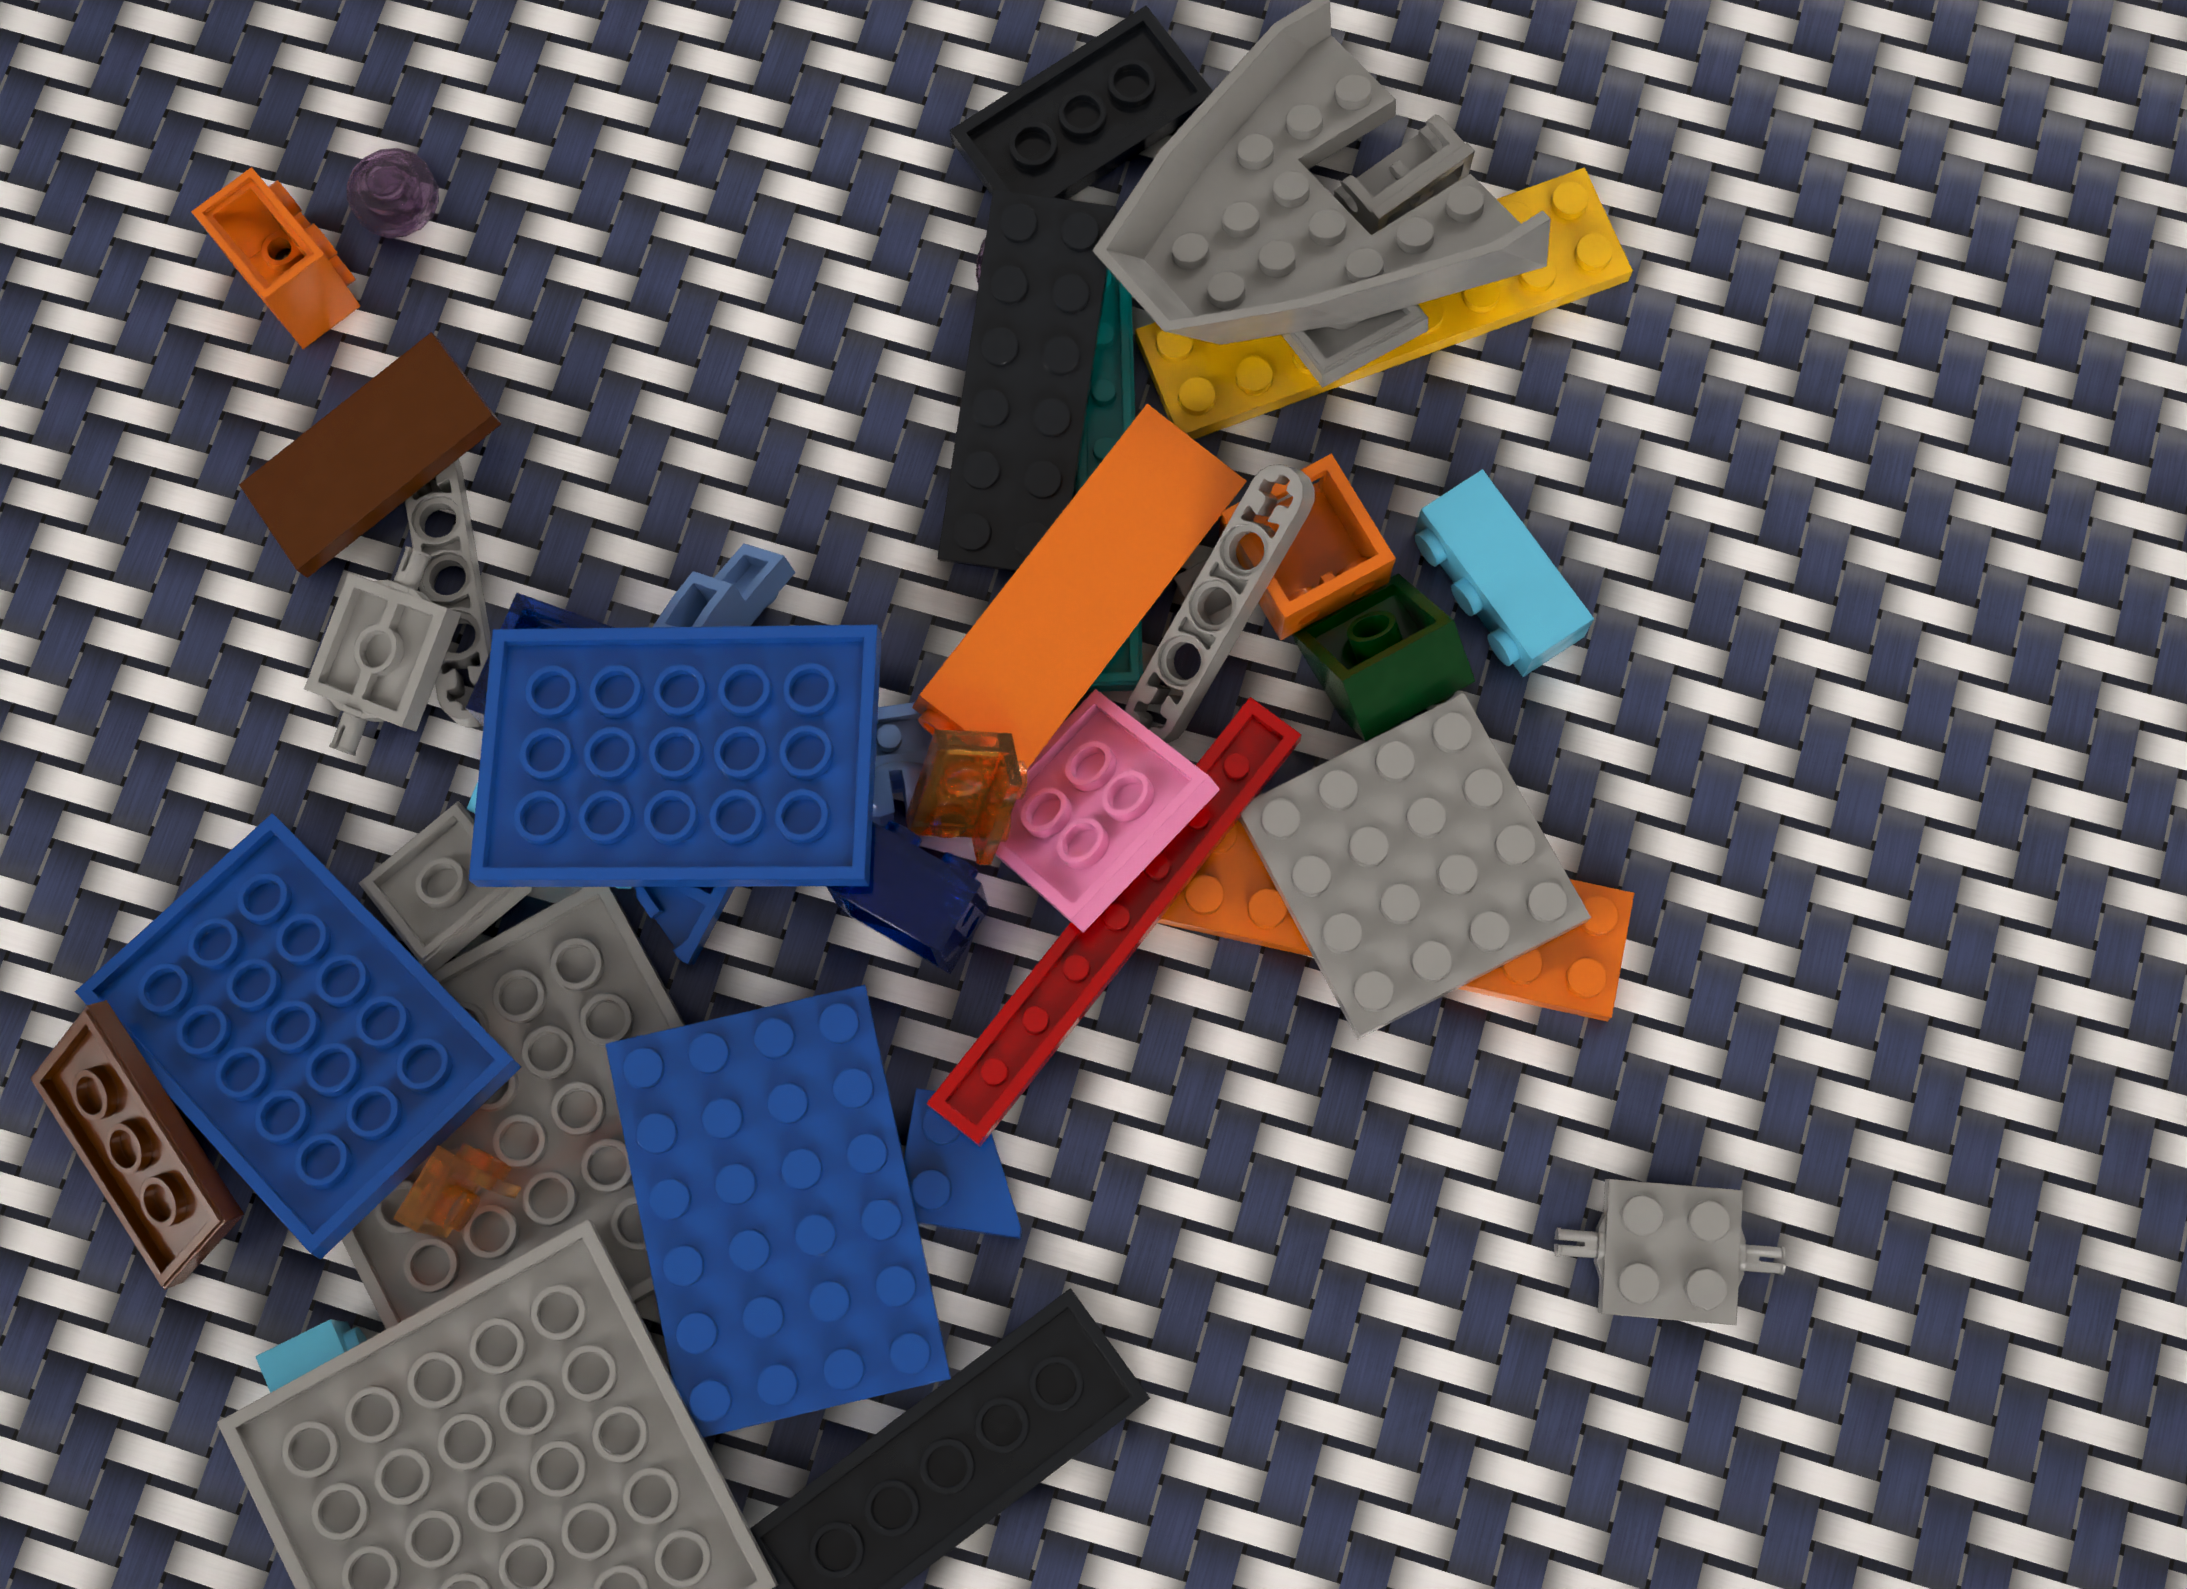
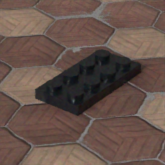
[950,6,1213,200]

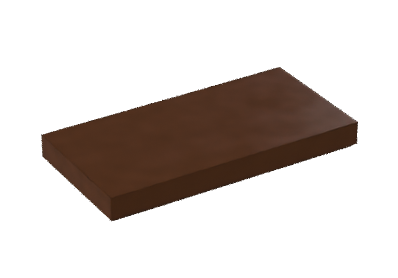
[239,332,501,578]
[31,1000,244,1290]

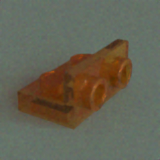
[906,729,1027,865]
[393,1142,522,1239]

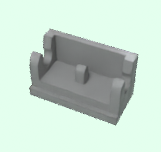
[1333,114,1475,235]

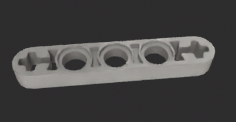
[405,458,492,728]
[1124,464,1315,743]

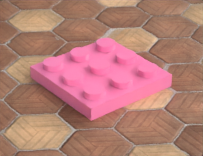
[964,689,1220,933]

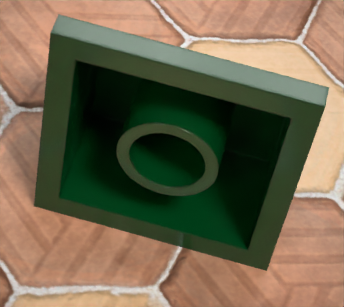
[1292,573,1475,741]

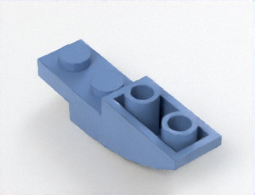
[653,543,796,627]

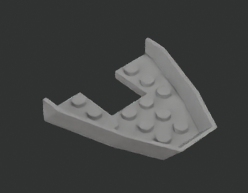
[1092,0,1551,345]

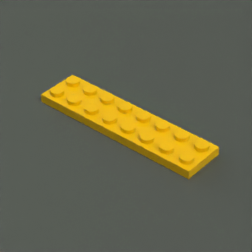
[1135,167,1633,439]

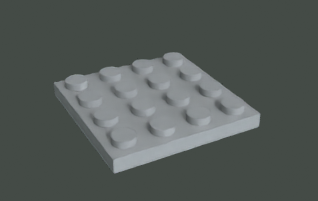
[1239,693,1591,1040]

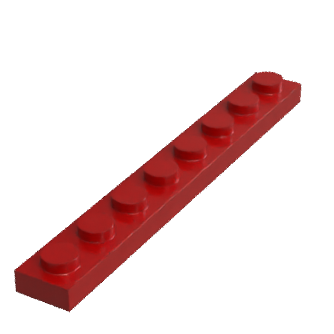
[927,697,1302,1147]

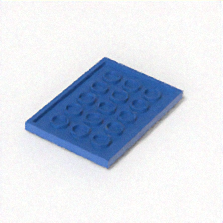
[469,625,882,887]
[75,813,521,1260]
[605,985,951,1438]

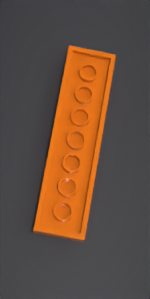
[1158,820,1634,1022]

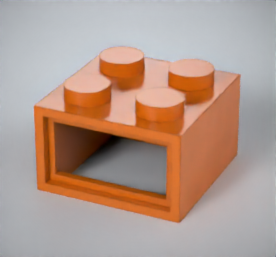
[191,167,361,349]
[1219,453,1396,641]

